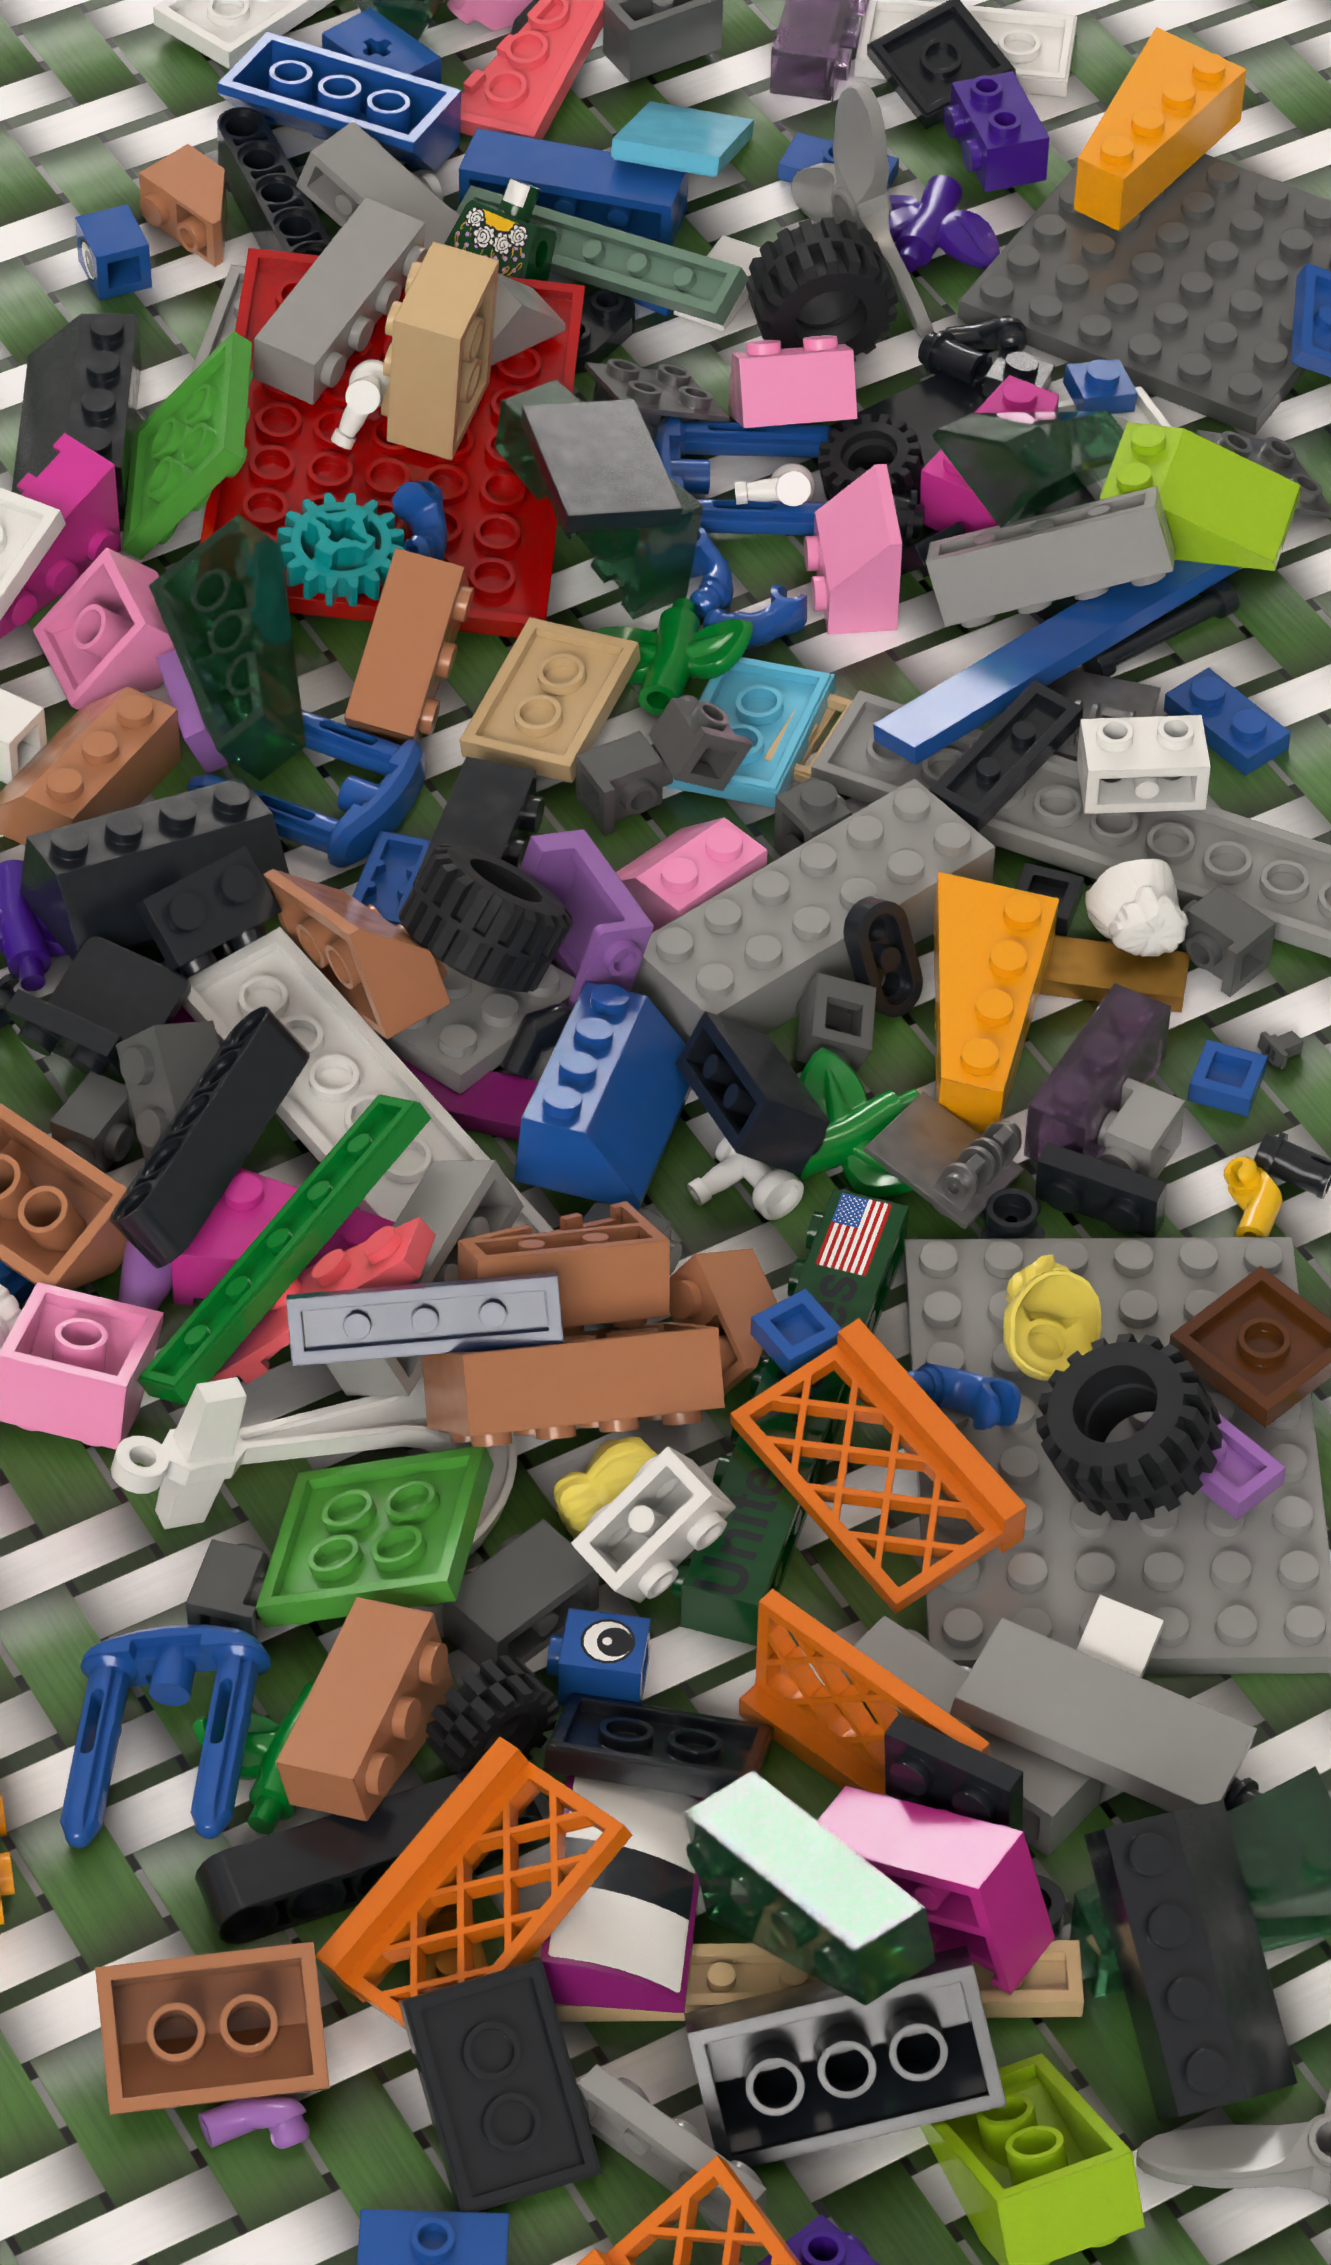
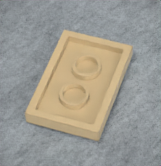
[459,617,641,783]

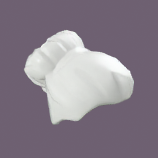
[1085,859,1189,957]

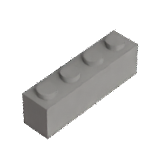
[253,197,428,405]
[926,486,1175,628]
[325,1160,524,1397]
[841,1615,1102,1857]

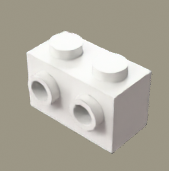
[1077,715,1211,814]
[571,1446,736,1603]

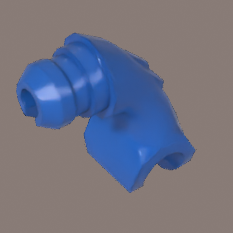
[392,480,448,560]
[671,528,734,618]
[703,584,807,648]
[908,1363,1021,1430]

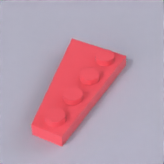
[460,0,606,140]
[209,1217,436,1385]

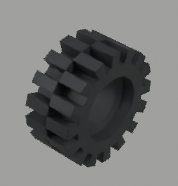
[818,414,925,501]
[426,1655,559,1774]

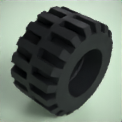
[746,217,898,362]
[398,844,573,993]
[1036,1333,1223,1521]

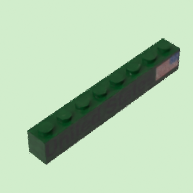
[672,1188,909,1646]

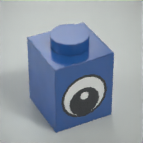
[75,204,152,301]
[546,1608,651,1705]

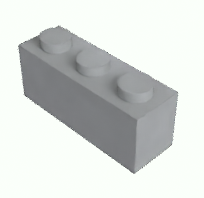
[296,121,460,250]

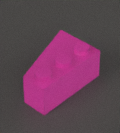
[920,375,1059,533]
[0,433,121,639]
[171,1168,395,1306]
[800,1786,1055,1995]

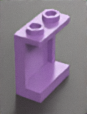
[520,829,654,1009]

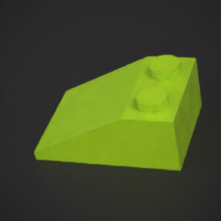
[1099,422,1301,571]
[920,2053,1145,2265]

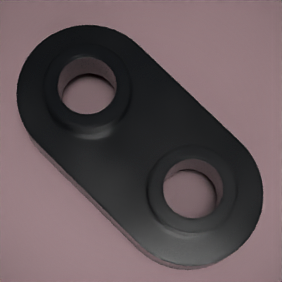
[575,289,636,374]
[843,896,923,1017]

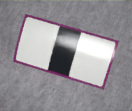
[540,1775,709,2013]

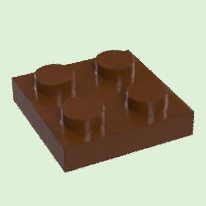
[1169,1266,1331,1428]

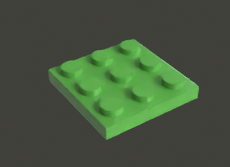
[122,331,253,560]
[256,1447,494,1628]

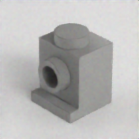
[1097,1078,1185,1179]

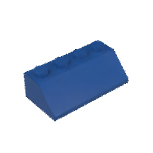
[217,32,462,172]
[514,981,692,1211]

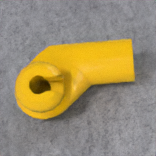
[1223,1156,1282,1237]

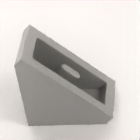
[491,273,566,365]

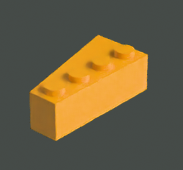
[1074,27,1247,231]
[933,872,1059,1134]

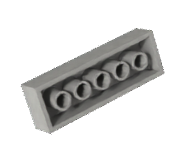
[631,778,995,1044]

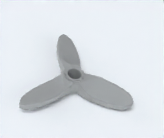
[791,82,934,338]
[1136,2088,1331,2206]

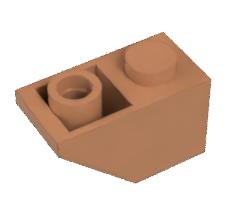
[139,144,227,267]
[669,1248,777,1396]

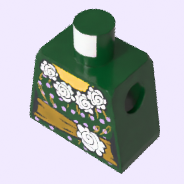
[444,178,557,281]

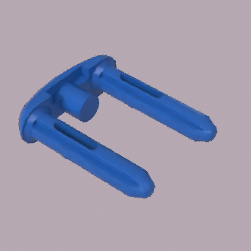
[654,416,842,542]
[187,700,426,868]
[60,1625,271,1848]

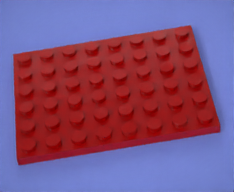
[192,248,585,638]

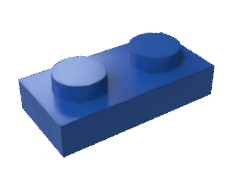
[1291,263,1331,377]
[1163,667,1291,776]

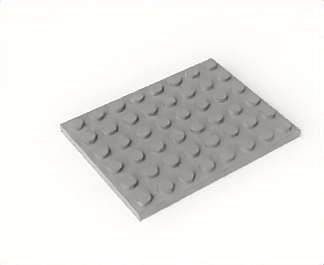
[903,1237,1331,1675]

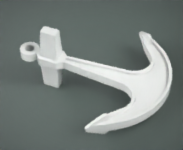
[111,1374,517,1556]

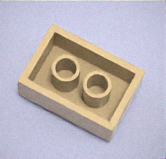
[381,241,499,460]

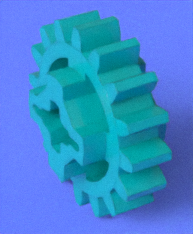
[277,493,405,607]

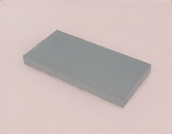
[950,1618,1257,1812]

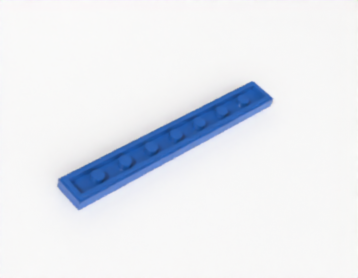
[873,560,1242,765]

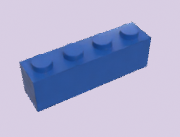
[459,128,688,246]

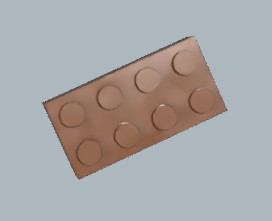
[421,1321,725,1447]

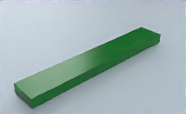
[137,1094,431,1406]

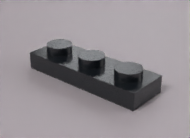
[929,680,1084,832]

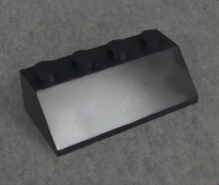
[12,313,141,519]
[20,776,289,961]
[1084,1800,1297,2119]
[684,1945,1007,2167]

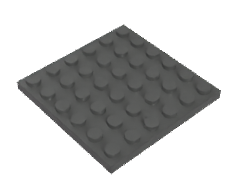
[958,154,1331,435]

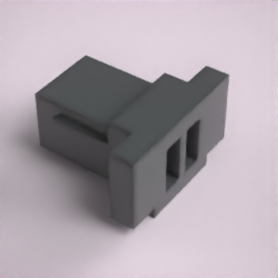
[1257,1031,1304,1070]

